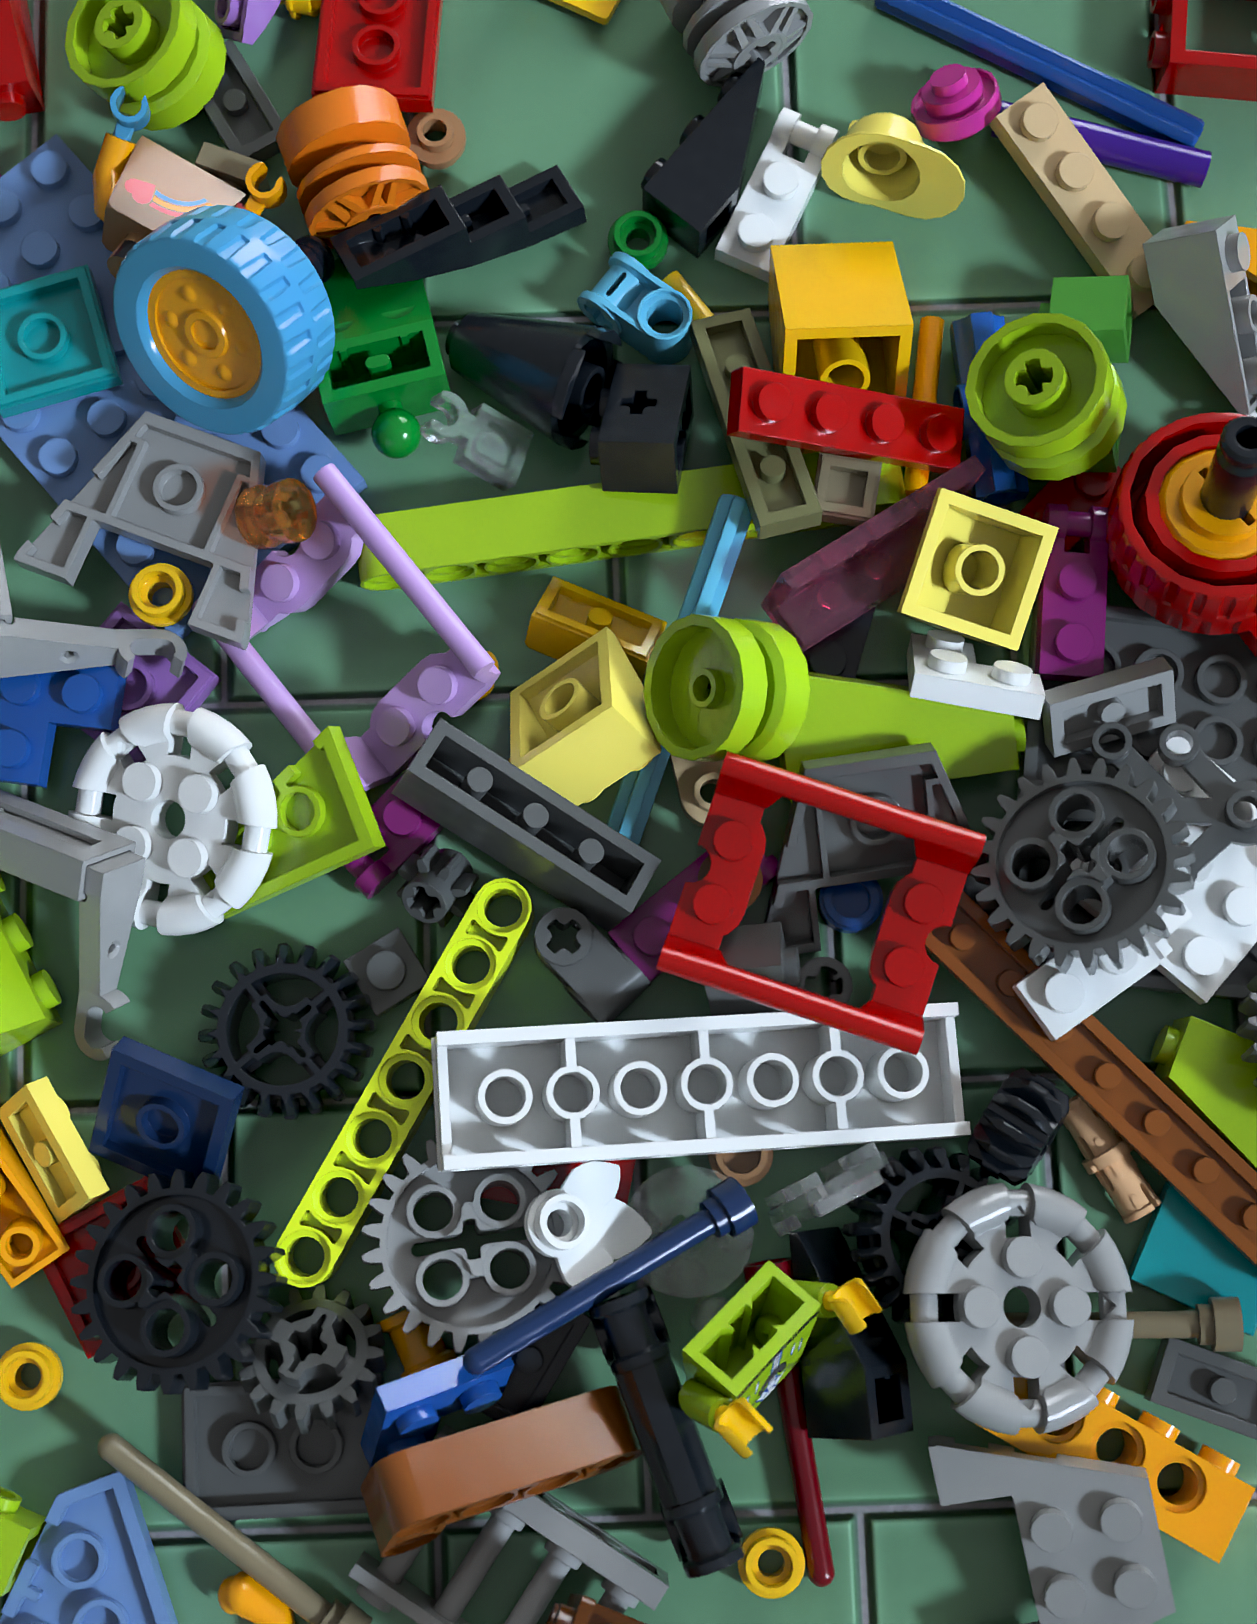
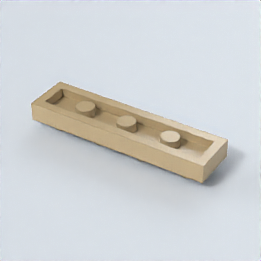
[989,82,1154,319]

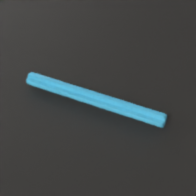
[606,494,752,845]

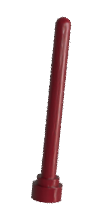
[743,1257,835,1587]

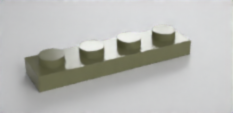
[690,308,823,540]

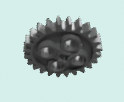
[971,758,1196,975]

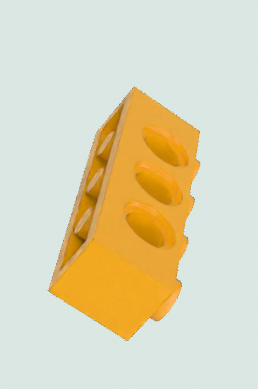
[974,1377,1256,1563]

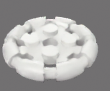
[68,703,278,936]

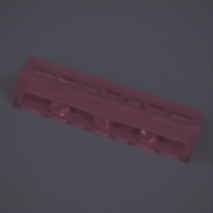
[761,455,986,652]

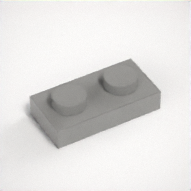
[1042,656,1176,757]

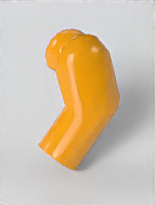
[218,1571,296,1624]

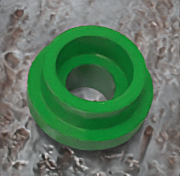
[608,210,668,270]

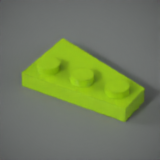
[203,726,386,919]

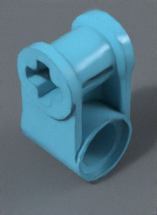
[577,251,693,365]

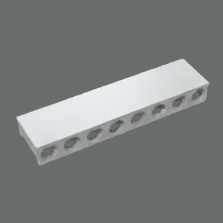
[431,1002,971,1173]

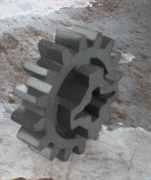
[238,1285,387,1434]

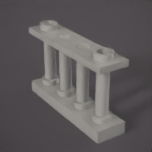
[348,1423,669,1624]

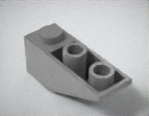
[1143,214,1257,415]

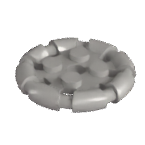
[903,1183,1134,1435]

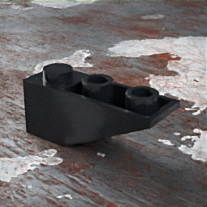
[641,57,765,259]
[789,1227,914,1441]

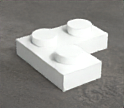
[906,630,1045,720]

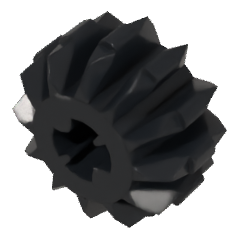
[967,1068,1069,1186]

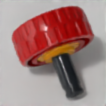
[1106,412,1257,635]

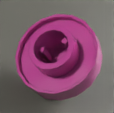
[911,64,1002,142]

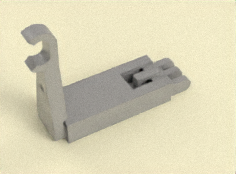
[0,544,187,679]
[0,789,145,1061]

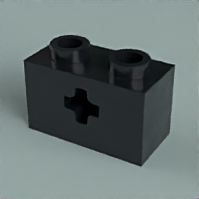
[589,363,694,494]

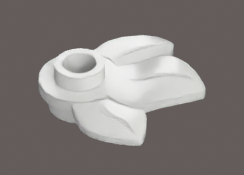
[524,1161,652,1299]

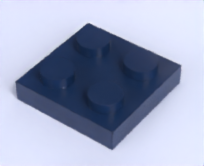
[89,1036,245,1182]

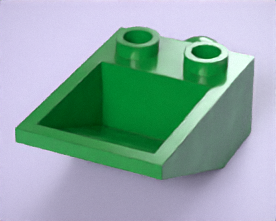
[318,258,455,459]

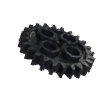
[70,1169,288,1394]

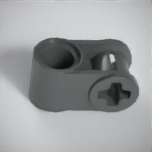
[534,907,651,1023]

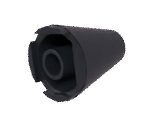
[445,312,623,450]

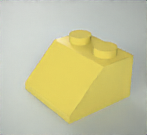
[897,488,1059,651]
[510,627,662,806]

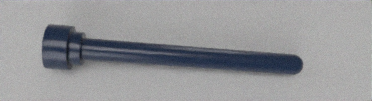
[463,1177,758,1375]

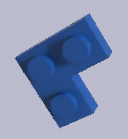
[0,666,127,788]
[360,1355,514,1468]

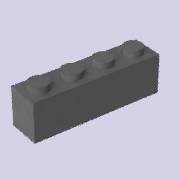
[391,718,661,931]

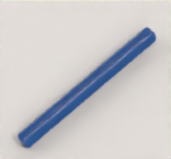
[874,0,1205,147]

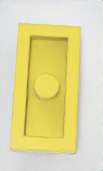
[0,1076,110,1224]

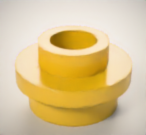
[128,563,194,627]
[0,1342,63,1411]
[737,1527,805,1599]

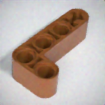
[360,1385,643,1557]

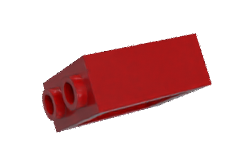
[1147,0,1257,102]

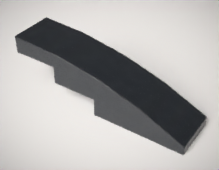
[330,165,587,289]

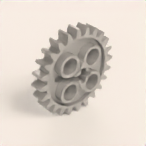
[362,1139,566,1354]

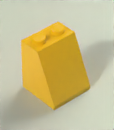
[768,241,914,397]

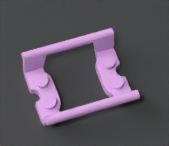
[191,463,501,791]

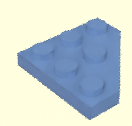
[0,1471,178,1624]

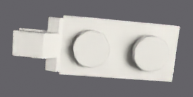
[1012,895,1193,1041]

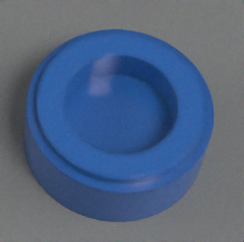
[817,880,883,934]

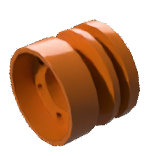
[276,85,430,249]

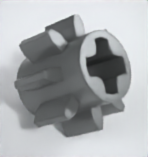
[396,843,479,928]

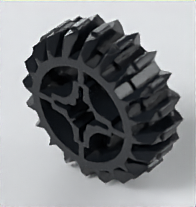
[198,943,377,1120]
[840,1146,1018,1324]

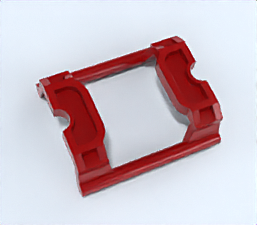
[656,751,987,1055]

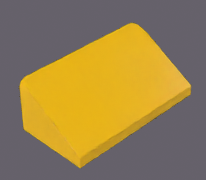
[525,576,668,682]

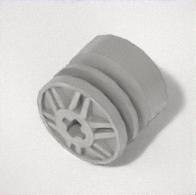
[659,0,813,87]

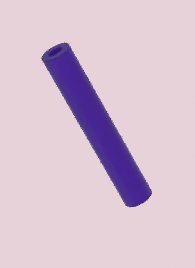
[990,100,1212,188]

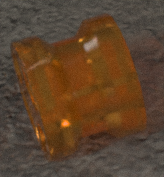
[235,478,317,549]

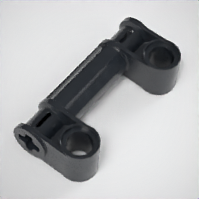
[588,1285,745,1578]

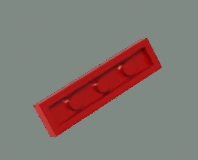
[727,366,964,474]

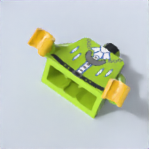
[678,1260,882,1458]

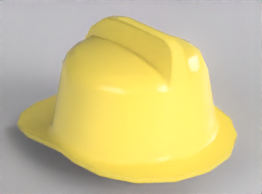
[821,113,965,219]

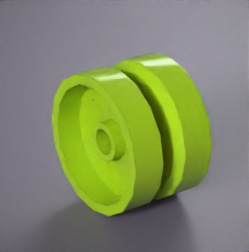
[65,0,227,131]
[965,313,1127,481]
[643,614,810,762]

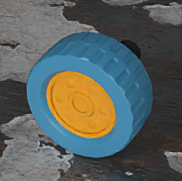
[113,205,336,435]

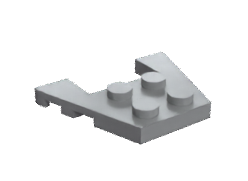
[14,411,266,651]
[928,1435,1176,1624]

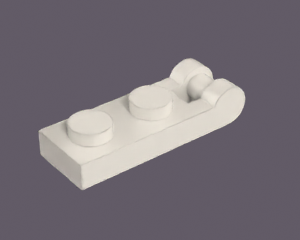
[715,107,840,283]

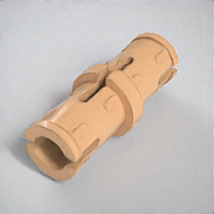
[1063,1095,1162,1224]

